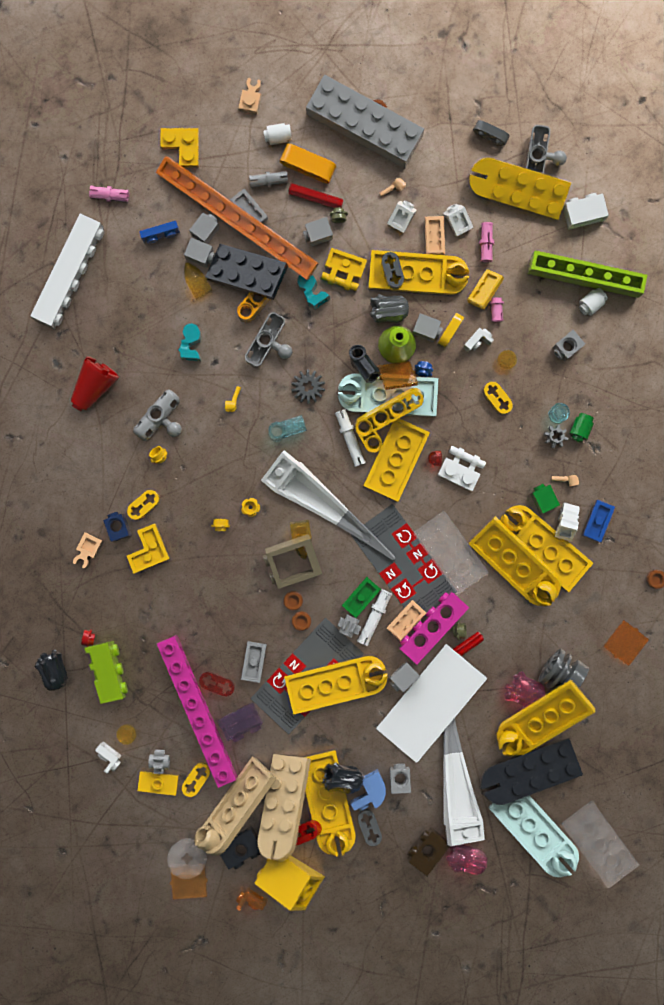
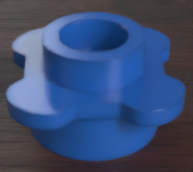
[414,361,433,377]

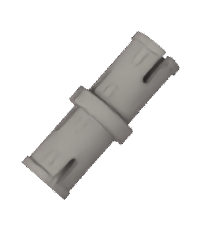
[249,171,288,188]

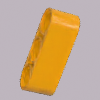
[279,143,337,184]
[237,293,270,323]

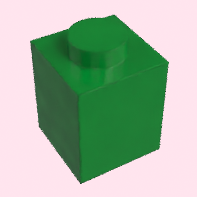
[530,483,560,514]

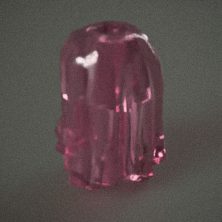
[504,671,546,707]
[446,844,488,875]

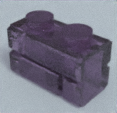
[218,702,263,742]

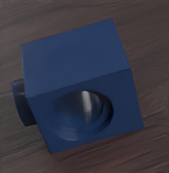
[103,512,132,542]

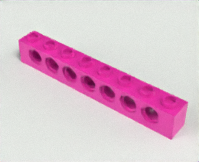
[157,635,238,788]

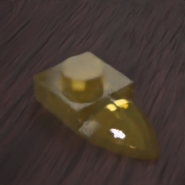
[184,262,212,300]
[290,520,312,560]

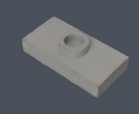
[230,189,268,223]

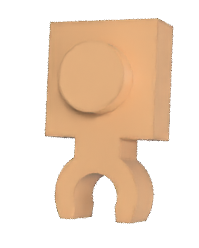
[238,78,261,114]
[73,532,103,569]

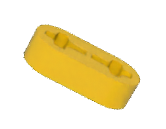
[438,313,464,348]
[483,382,513,415]
[127,490,160,520]
[182,762,211,797]

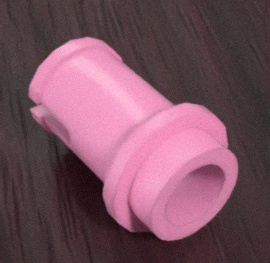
[489,297,504,322]

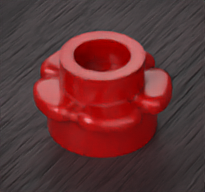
[81,630,95,647]

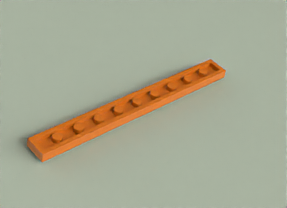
[156,156,319,280]

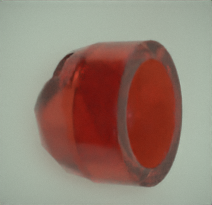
[428,451,442,466]

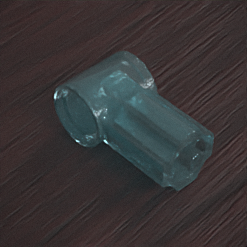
[268,415,307,442]

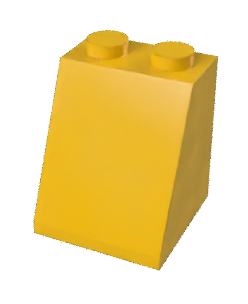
[254,855,325,911]

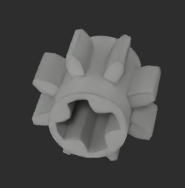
[543,424,568,448]
[337,614,362,638]
[149,750,170,774]

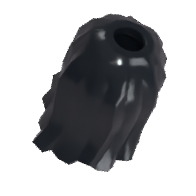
[34,650,68,691]
[322,762,363,794]

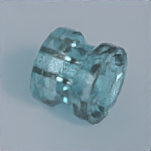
[548,403,570,424]

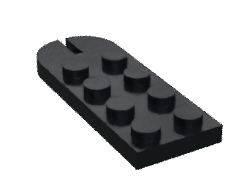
[480,738,583,805]

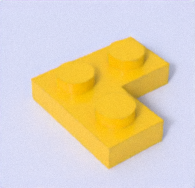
[160,128,199,168]
[127,524,170,574]

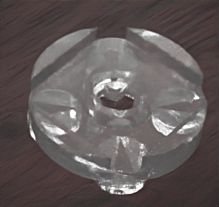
[168,838,207,879]

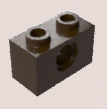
[407,828,450,876]

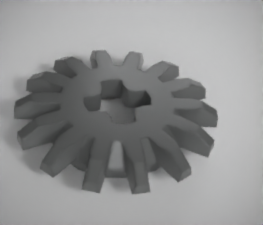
[291,369,325,404]

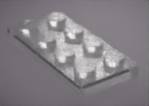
[413,511,489,595]
[561,801,639,888]

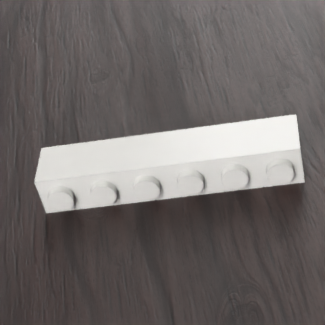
[31,214,104,329]

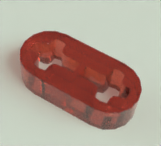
[199,671,235,697]

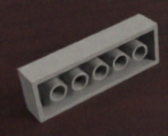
[306,74,424,168]

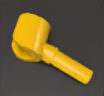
[225,386,241,412]

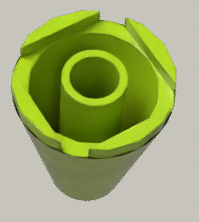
[378,326,416,364]

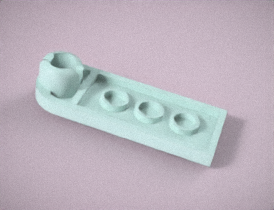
[338,373,438,417]
[488,795,579,877]

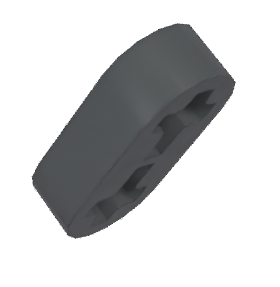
[473,120,510,146]
[382,252,404,289]
[358,809,382,846]

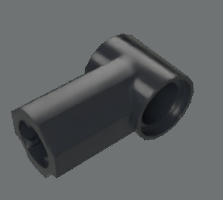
[349,345,381,383]

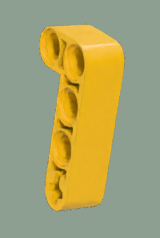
[355,388,424,453]

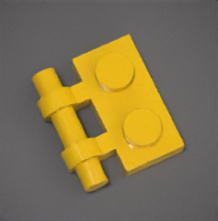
[321,248,367,291]

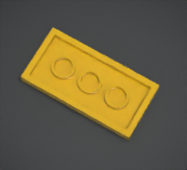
[364,418,430,502]

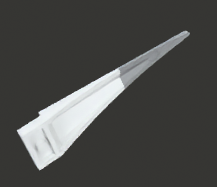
[261,450,395,560]
[443,718,485,846]

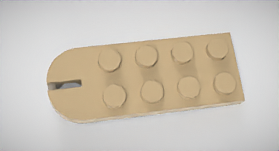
[258,754,311,861]
[194,756,277,856]

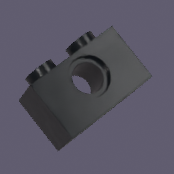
[220,826,261,870]

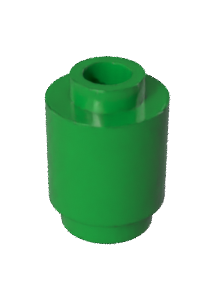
[569,413,594,443]

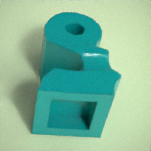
[297,275,330,310]
[178,323,201,361]

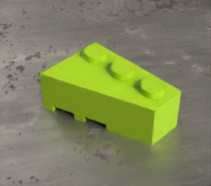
[84,641,128,704]

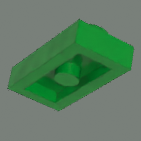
[342,577,381,618]

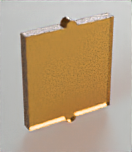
[377,361,418,390]
[603,620,649,666]
[170,864,208,899]

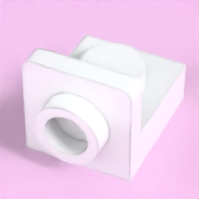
[387,201,417,233]
[443,204,473,236]
[463,328,494,352]
[95,741,122,774]

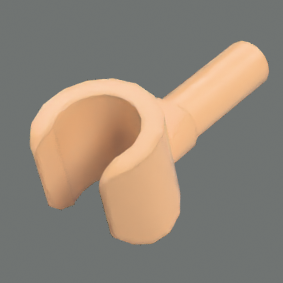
[380,178,406,196]
[552,475,579,487]

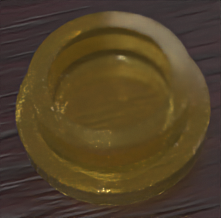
[498,350,517,369]
[117,725,136,744]

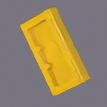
[467,269,504,310]
[137,771,179,796]

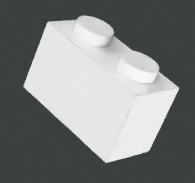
[563,193,609,229]

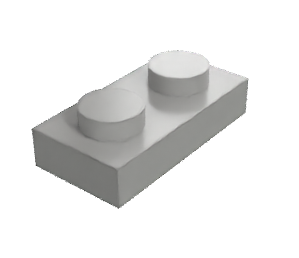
[241,641,267,683]

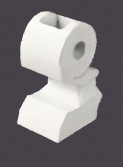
[555,503,579,542]

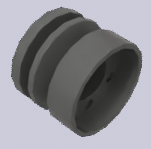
[538,648,589,689]

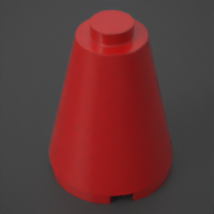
[71,356,119,411]

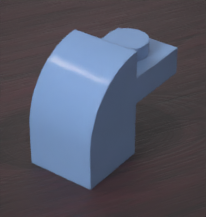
[350,769,386,811]

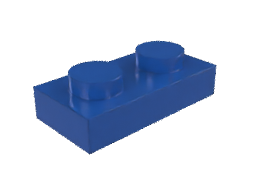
[139,221,180,244]
[582,500,615,543]

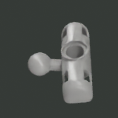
[526,125,567,174]
[245,312,293,367]
[133,390,182,441]

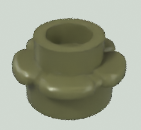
[329,208,348,223]
[453,621,467,641]

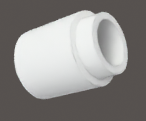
[264,123,292,145]
[579,288,608,316]

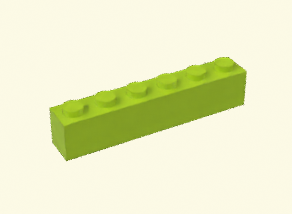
[528,250,648,298]

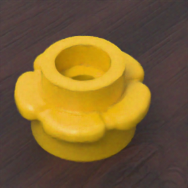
[149,446,167,464]
[241,498,260,517]
[211,519,230,531]

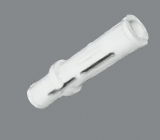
[335,409,366,467]
[357,589,393,646]

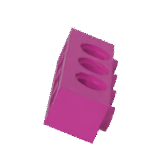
[399,592,469,664]

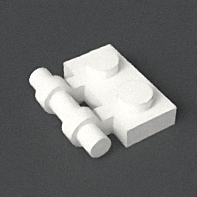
[438,446,486,492]

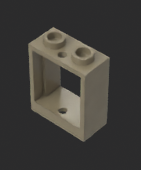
[263,534,322,589]

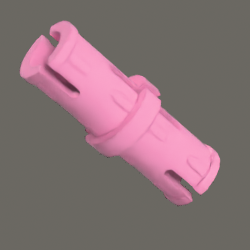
[89,186,129,202]
[479,222,494,262]

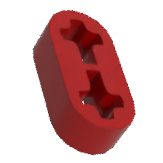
[296,820,322,846]

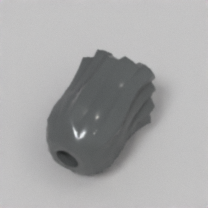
[370,294,409,323]

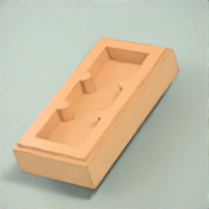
[424,216,445,255]
[386,600,426,641]

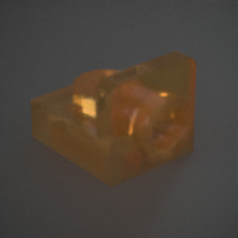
[236,887,267,911]

